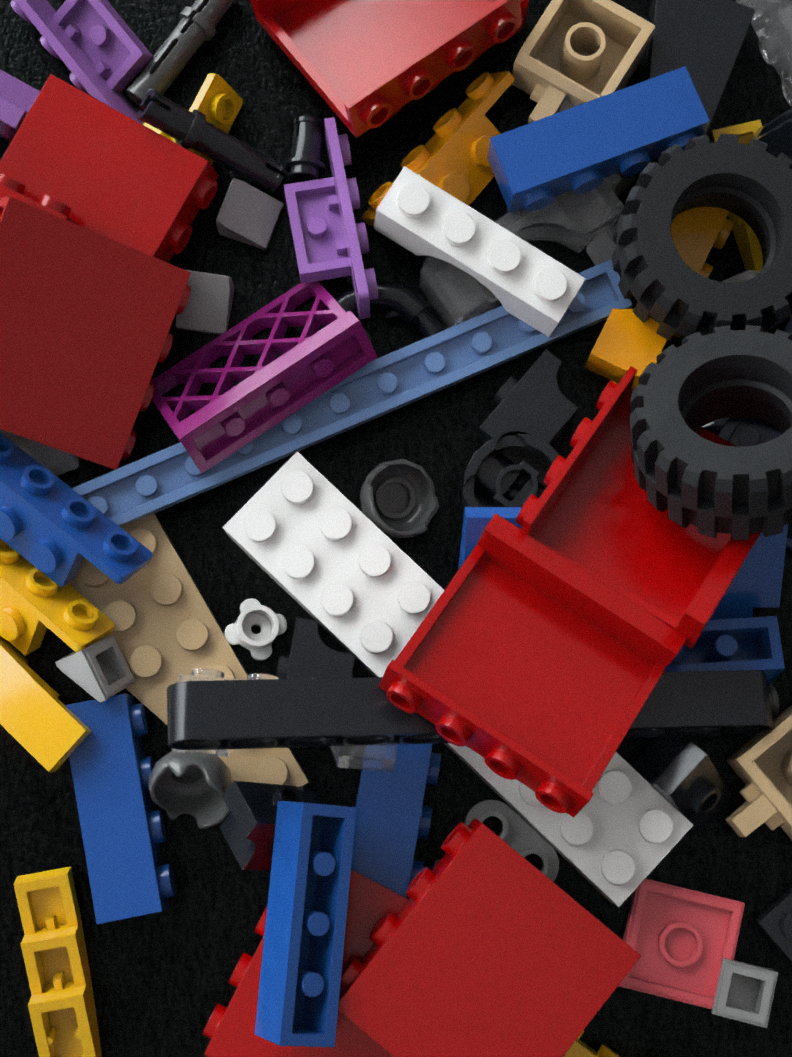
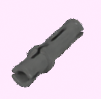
[125,0,236,106]

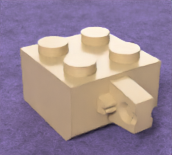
[512,0,656,123]
[725,705,792,840]

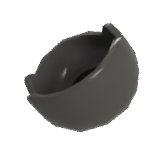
[360,459,439,539]
[148,750,232,828]

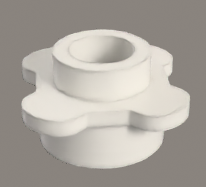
[224,598,287,660]

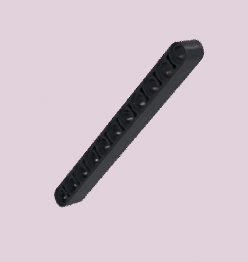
[167,670,774,750]

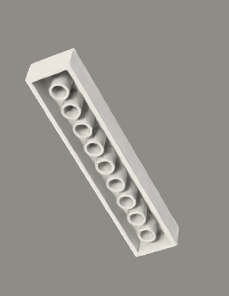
[222,452,693,907]

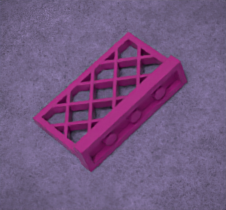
[150,281,378,474]

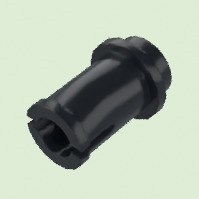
[285,116,325,183]

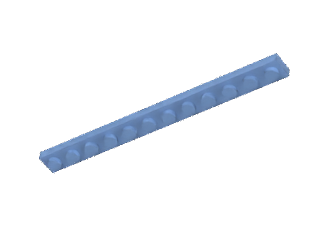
[72,259,632,528]

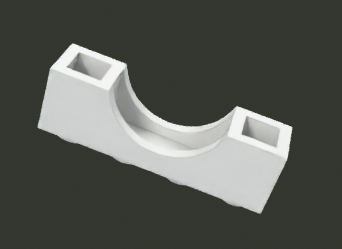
[374,166,586,337]

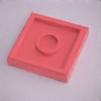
[618,878,745,1009]

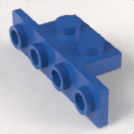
[0,432,153,588]

